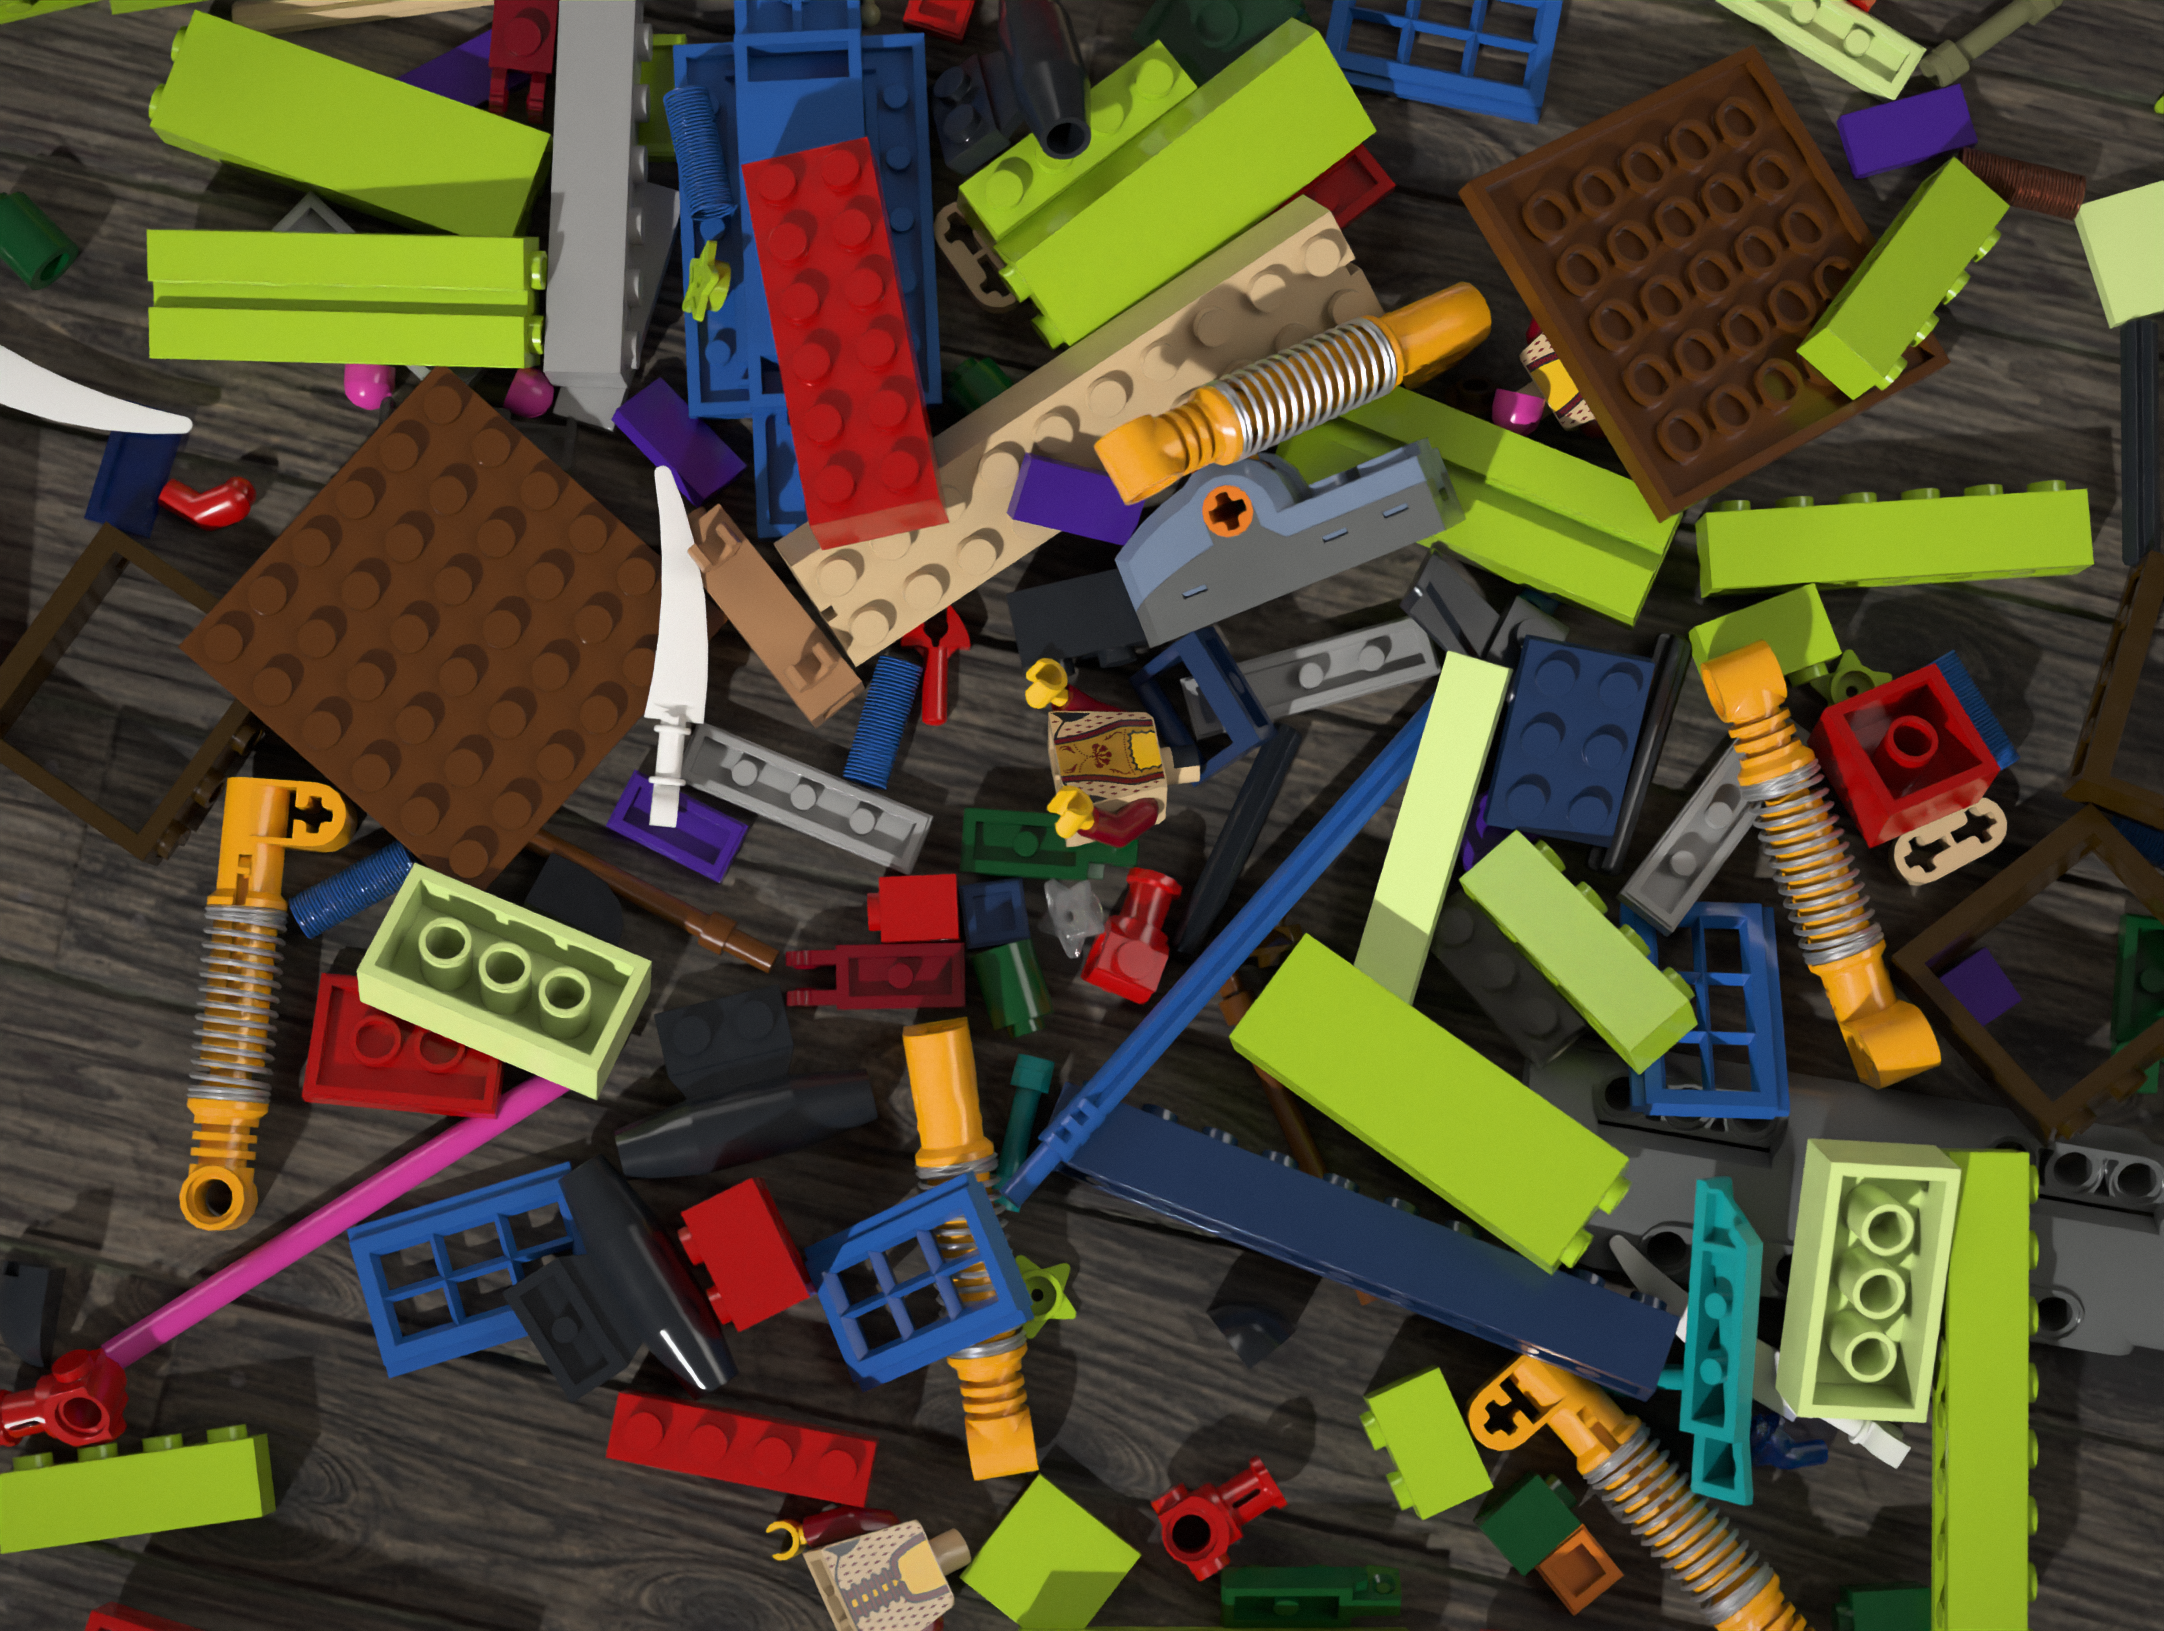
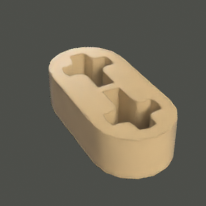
[934,202,1020,313]
[1888,797,2007,886]

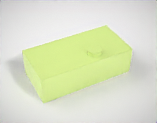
[357,863,652,1100]
[1775,1138,1961,1423]

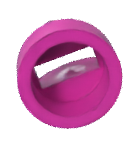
[344,364,396,410]
[502,367,554,418]
[1492,389,1546,437]

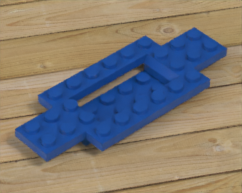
[673,0,943,542]

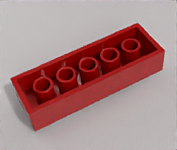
[741,137,949,551]

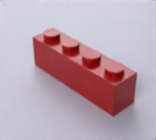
[606,1388,880,1508]

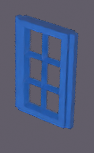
[1325,0,1563,125]
[1619,901,1791,1119]
[346,1161,587,1378]
[804,1170,1035,1393]

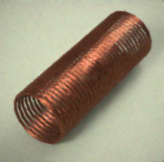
[1957,146,2087,221]

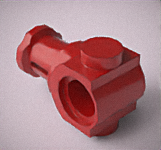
[1080,867,1183,1005]
[0,1348,129,1447]
[1150,1454,1288,1581]

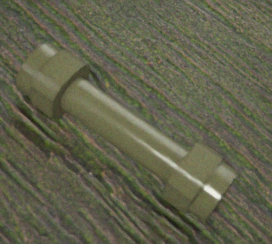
[1919,0,2063,89]

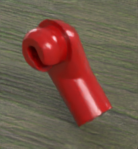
[158,476,257,531]

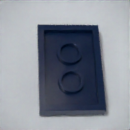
[1483,634,1656,848]

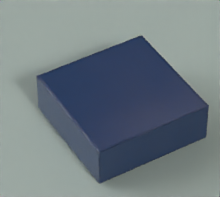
[958,877,1030,950]

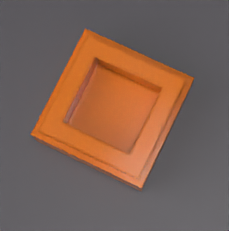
[1534,1523,1624,1616]

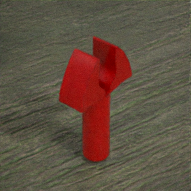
[901,605,971,726]

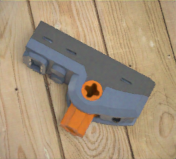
[1115,437,1466,648]

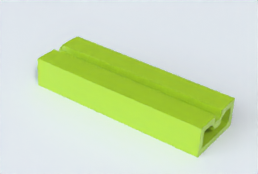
[149,9,553,237]
[993,17,1376,351]
[147,228,548,368]
[1275,385,1683,631]
[1229,933,1632,1276]

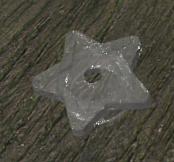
[1038,879,1105,958]

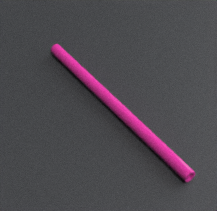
[101,1075,571,1369]

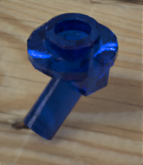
[1749,1413,1829,1470]

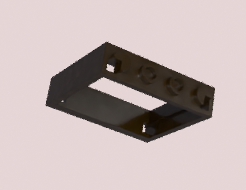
[0,521,266,867]
[2061,550,2164,834]
[1890,802,2164,1149]

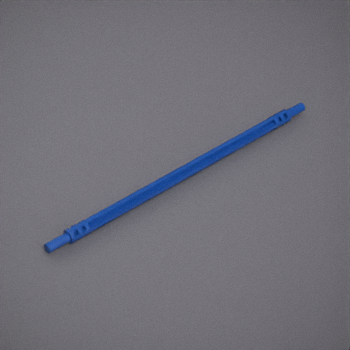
[999,588,1562,1208]

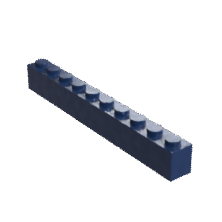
[1040,1080,1681,1402]

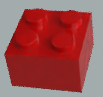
[1806,663,2001,848]
[678,1177,817,1332]

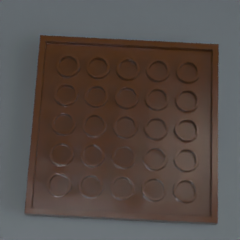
[1458,44,1951,524]
[178,366,729,892]

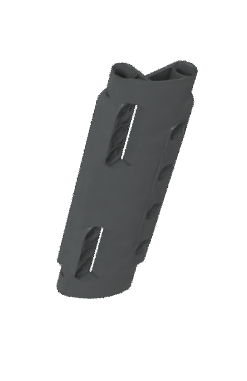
[1522,1039,2164,1356]

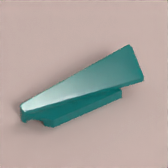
[1679,1176,1763,1506]

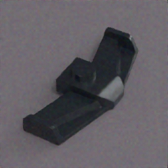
[1399,548,1571,707]

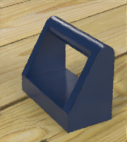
[1128,626,1279,788]

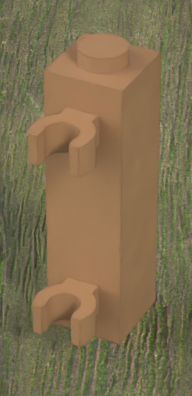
[687,504,865,729]

